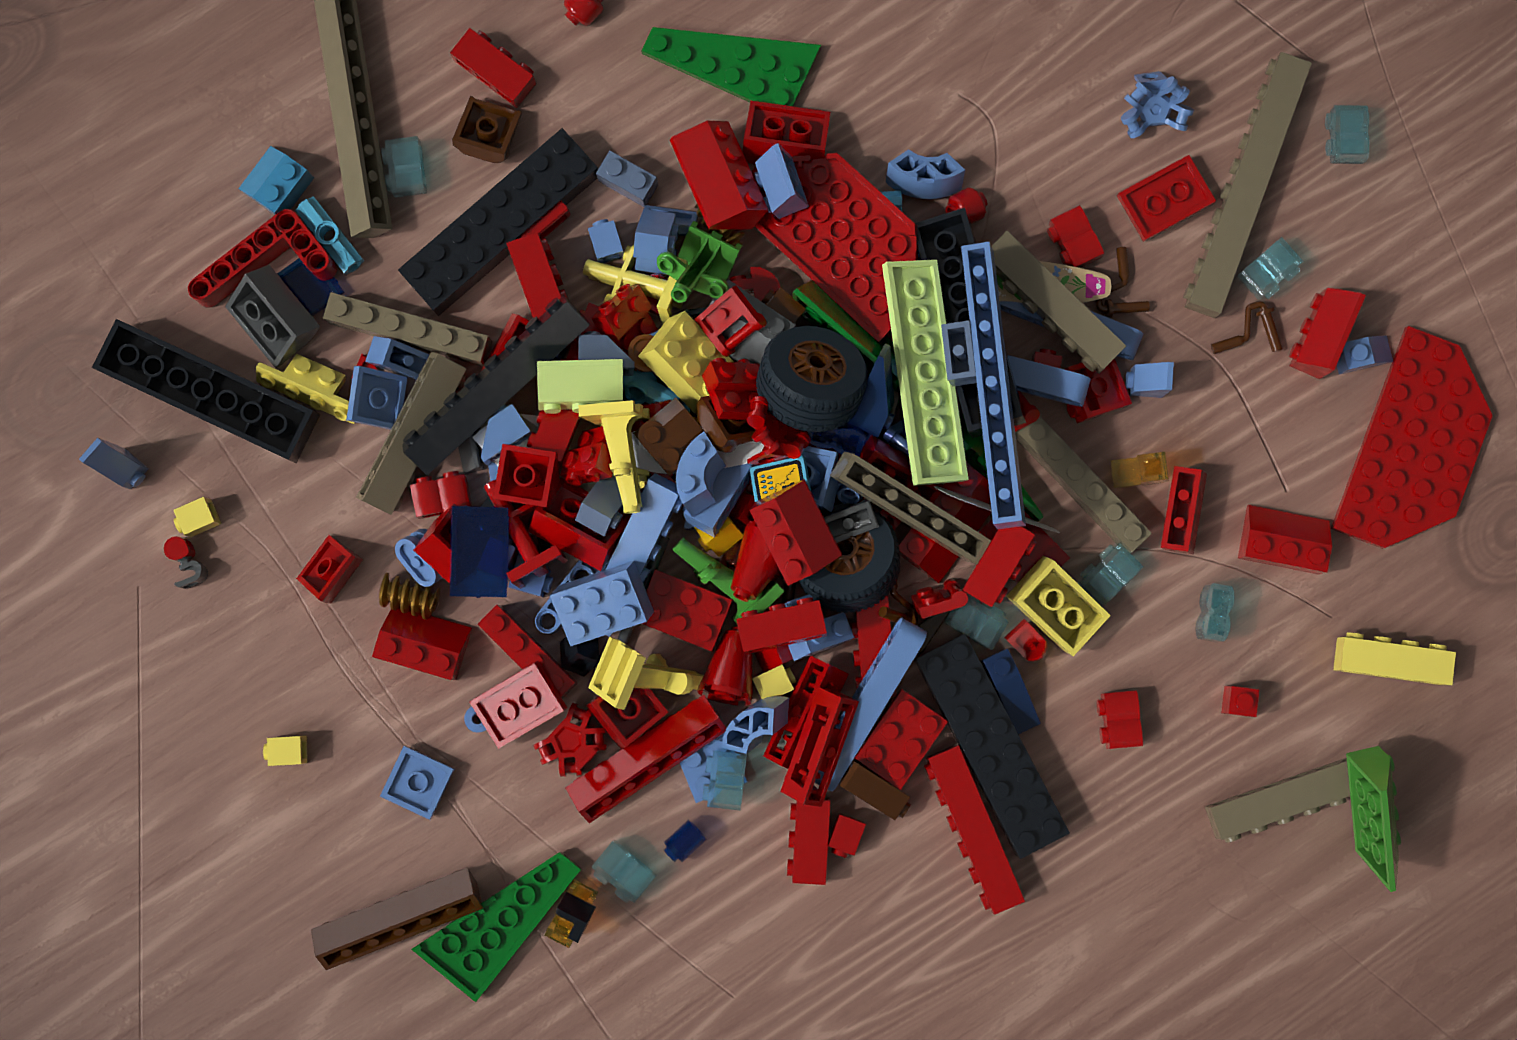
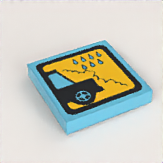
[749,455,811,502]

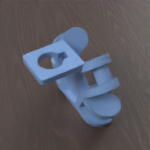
[1121,71,1194,138]

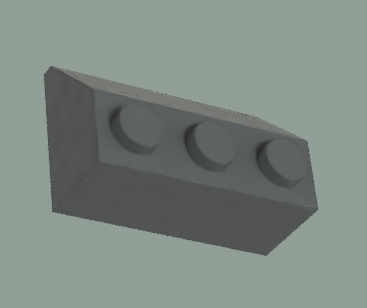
[225,265,320,368]
[709,280,796,364]

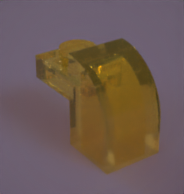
[1111,452,1169,488]
[544,879,598,948]

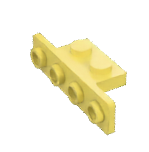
[256,354,355,424]

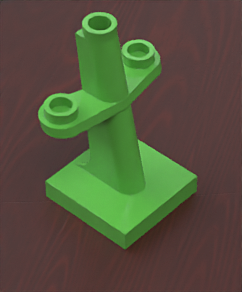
[657,221,743,303]
[672,538,784,623]

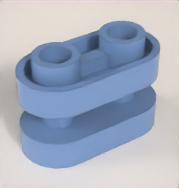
[395,529,442,587]

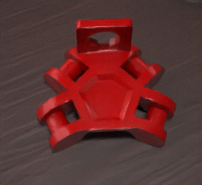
[747,396,811,465]
[533,702,607,777]

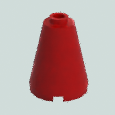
[731,521,780,602]
[697,627,753,706]

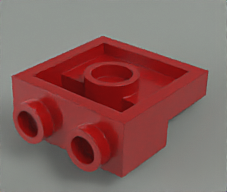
[591,284,658,356]
[702,357,760,420]
[1064,358,1132,424]
[560,426,613,486]

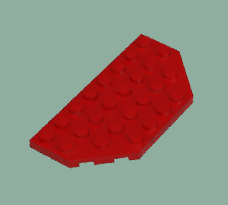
[751,153,918,344]
[1331,326,1493,549]

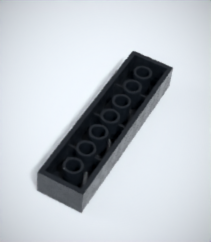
[398,128,598,316]
[915,208,1026,438]
[92,319,320,464]
[914,634,1070,859]

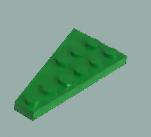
[641,27,821,107]
[411,851,582,1002]

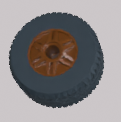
[756,326,868,432]
[799,503,901,613]

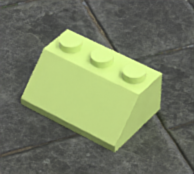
[537,359,623,414]

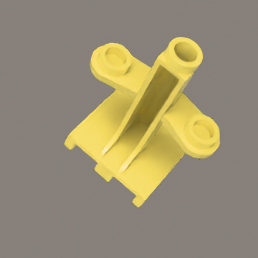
[583,245,688,324]
[578,400,650,514]
[588,637,704,710]

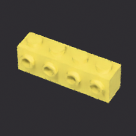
[1333,632,1456,685]

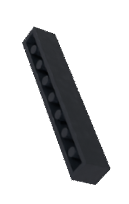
[402,295,590,475]

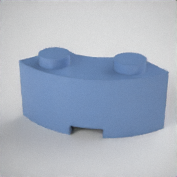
[886,149,965,199]
[676,432,726,517]
[722,696,789,754]

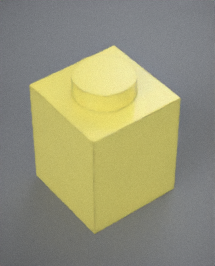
[173,497,222,537]
[752,665,796,699]
[263,736,307,766]

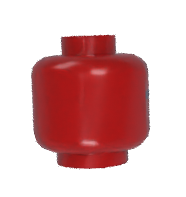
[564,0,603,26]
[946,187,988,225]

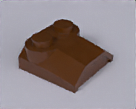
[452,96,522,163]
[697,396,756,453]
[633,397,708,476]

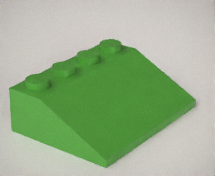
[1346,746,1401,892]

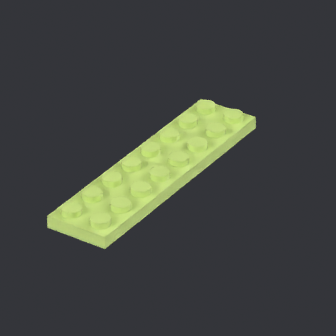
[882,260,969,486]

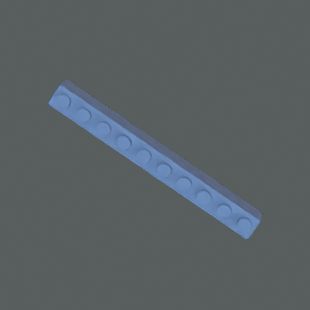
[961,242,1026,529]

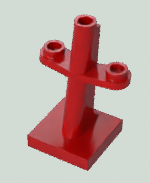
[476,479,568,589]

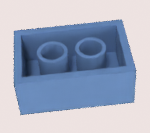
[550,561,654,646]

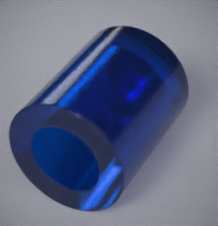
[664,819,707,862]

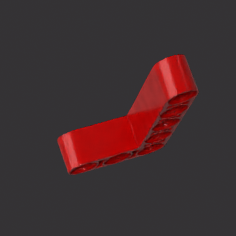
[188,209,337,308]

